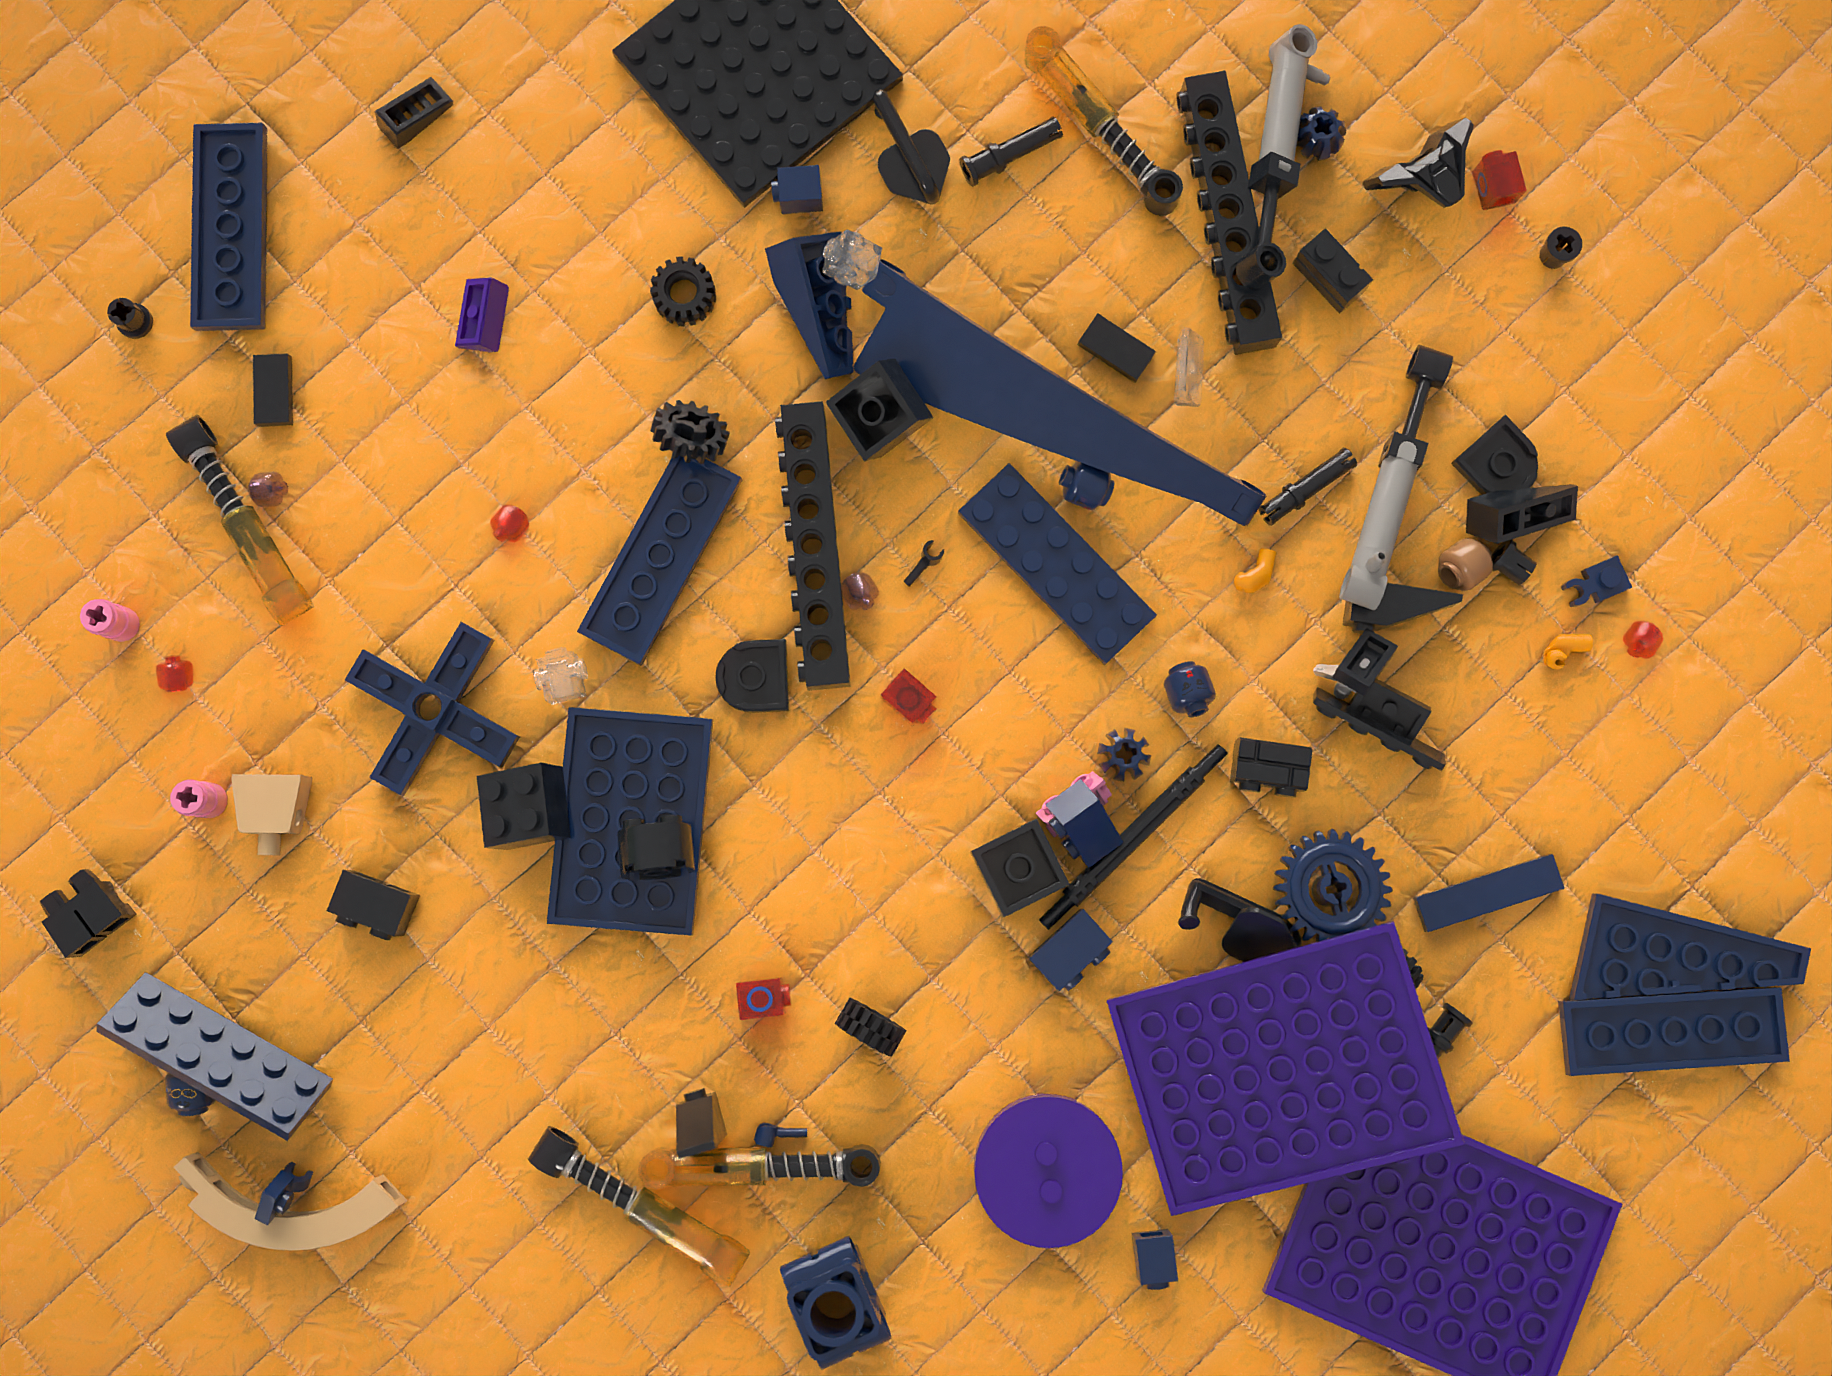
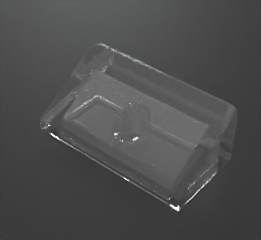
[1174,327,1204,407]

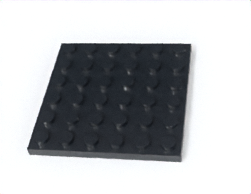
[612,0,903,208]

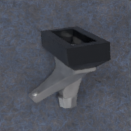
[1313,628,1398,700]

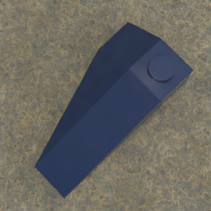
[765,232,853,379]

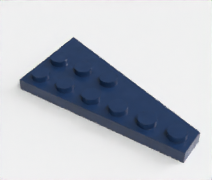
[1569,893,1811,1000]

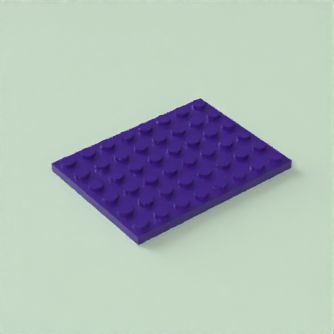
[1107,921,1465,1216]
[1262,1135,1622,1376]

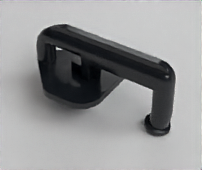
[873,89,950,204]
[1178,878,1302,962]

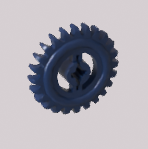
[1273,829,1393,942]

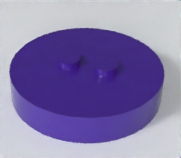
[974,1094,1123,1248]

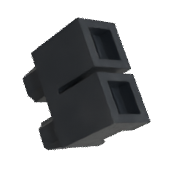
[40,869,137,958]

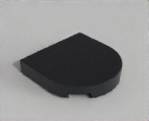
[1451,414,1538,495]
[715,639,789,713]

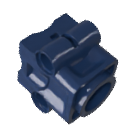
[780,1236,892,1370]

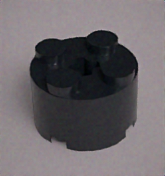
[617,815,695,880]

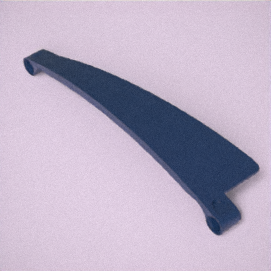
[854,258,1267,526]

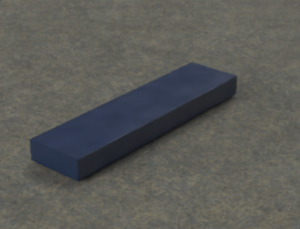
[1413,854,1565,932]

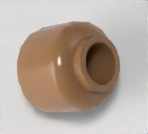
[1438,538,1493,591]

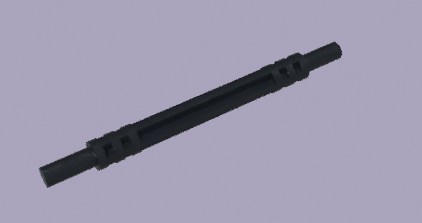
[1039,744,1228,930]

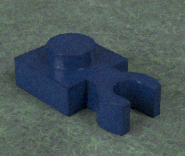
[1561,555,1633,607]

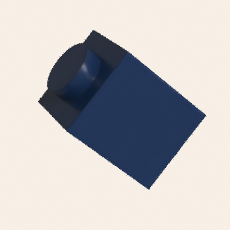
[771,165,823,214]
[1132,1229,1178,1290]

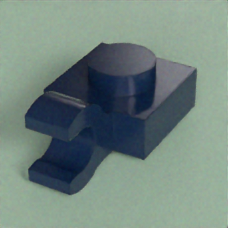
[255,1162,313,1225]

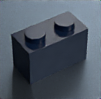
[1046,779,1123,868]
[1027,909,1113,991]

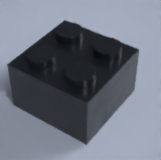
[826,359,934,461]
[477,763,571,850]
[970,818,1070,917]

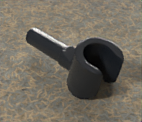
[903,540,944,587]

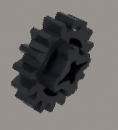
[650,400,730,464]

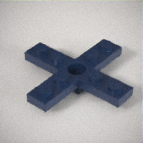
[345,622,520,796]

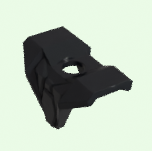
[1362,118,1474,208]

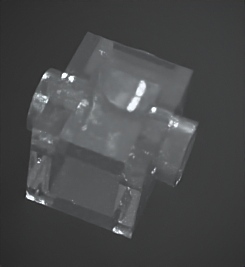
[822,229,882,290]
[533,647,588,704]

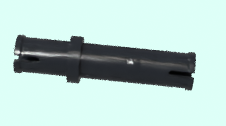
[1258,448,1357,526]

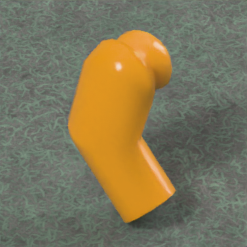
[1234,549,1277,593]
[1543,634,1593,670]

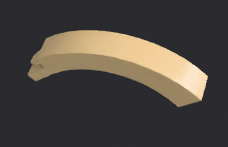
[174,1152,408,1251]

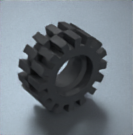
[650,257,716,326]
[835,998,906,1057]

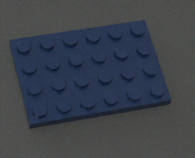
[547,707,713,936]

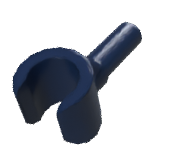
[754,1123,807,1148]

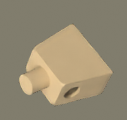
[231,774,312,855]

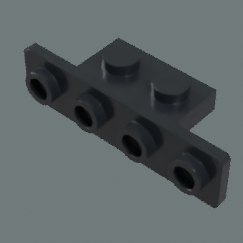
[1313,679,1446,771]

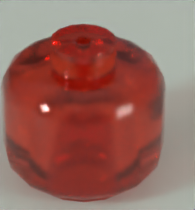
[490,505,529,542]
[1623,620,1664,659]
[156,655,193,692]

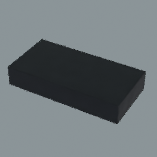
[1077,313,1156,383]
[253,353,293,427]

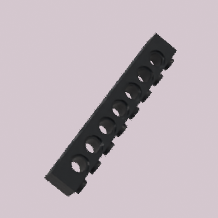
[1176,70,1282,355]
[775,401,851,691]

